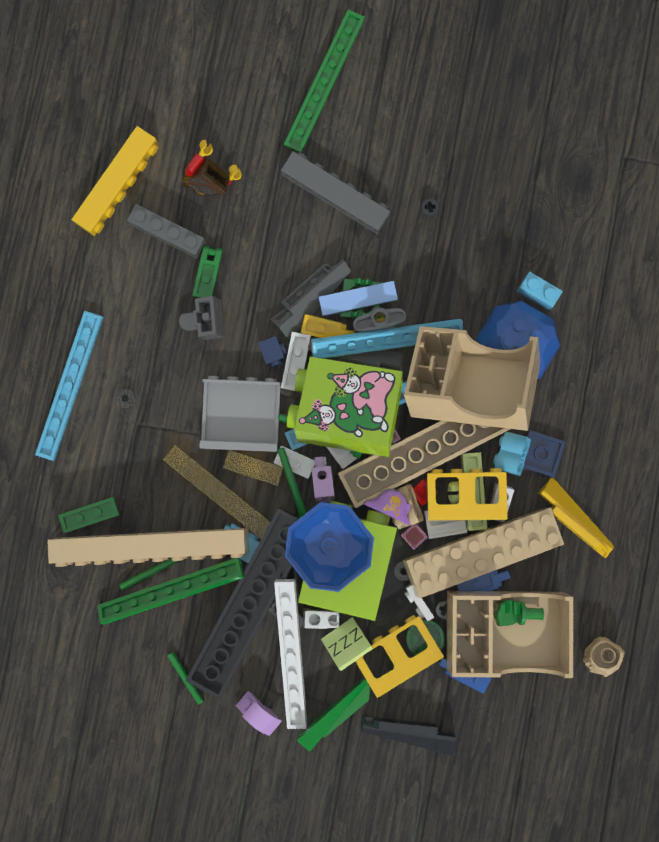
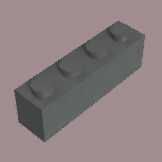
[127,204,207,259]

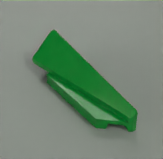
[297,677,370,752]

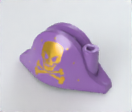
[364,489,412,526]

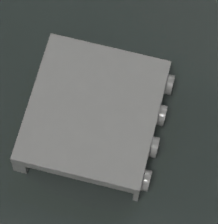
[200,376,281,452]

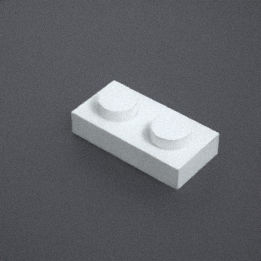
[405,584,434,621]

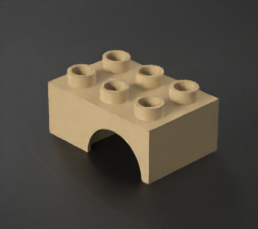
[404,326,541,431]
[447,591,573,678]

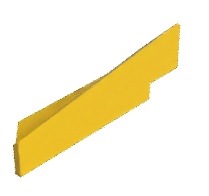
[538,477,614,558]

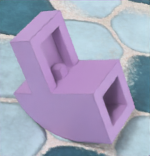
[236,691,282,736]

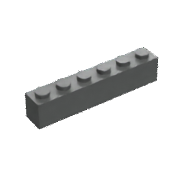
[281,152,390,235]

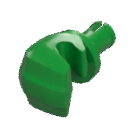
[493,600,544,627]

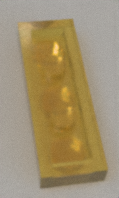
[223,450,283,486]

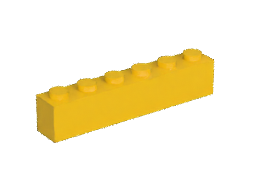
[71,126,158,236]

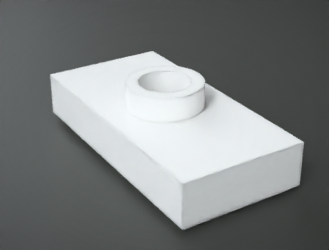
[274,446,315,479]

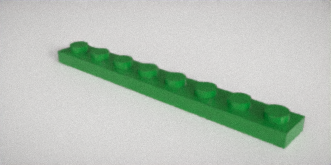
[284,9,365,153]
[98,558,245,625]

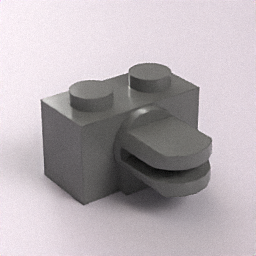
[179,296,224,340]

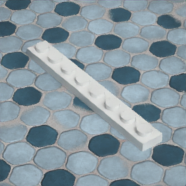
[274,579,307,729]

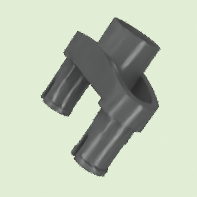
[353,308,406,333]

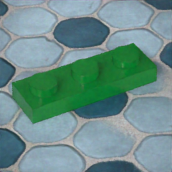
[58,497,120,533]

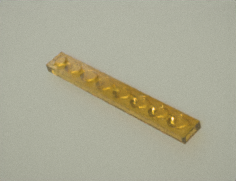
[163,445,271,539]

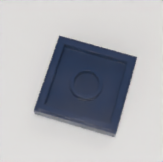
[523,430,566,478]

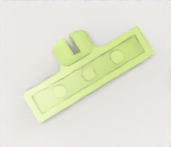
[448,452,487,531]

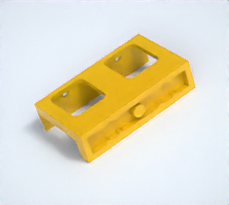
[427,468,507,521]
[356,615,444,698]

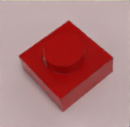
[413,478,438,506]

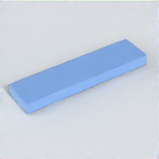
[319,281,398,316]

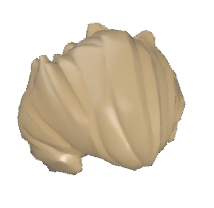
[583,637,625,677]

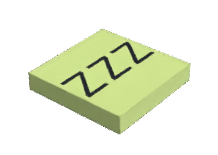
[321,617,373,671]

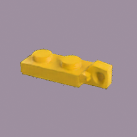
[301,314,355,338]

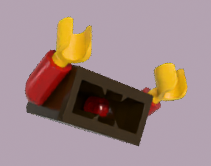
[181,140,242,195]

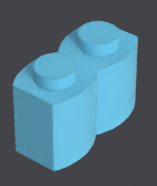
[493,432,531,476]

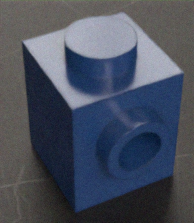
[258,336,286,367]

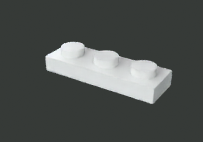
[281,332,311,391]

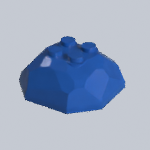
[475,300,560,379]
[285,502,374,592]

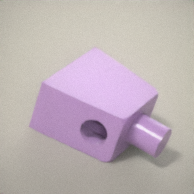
[312,457,335,503]

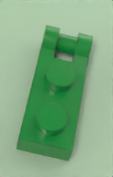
[192,245,223,298]

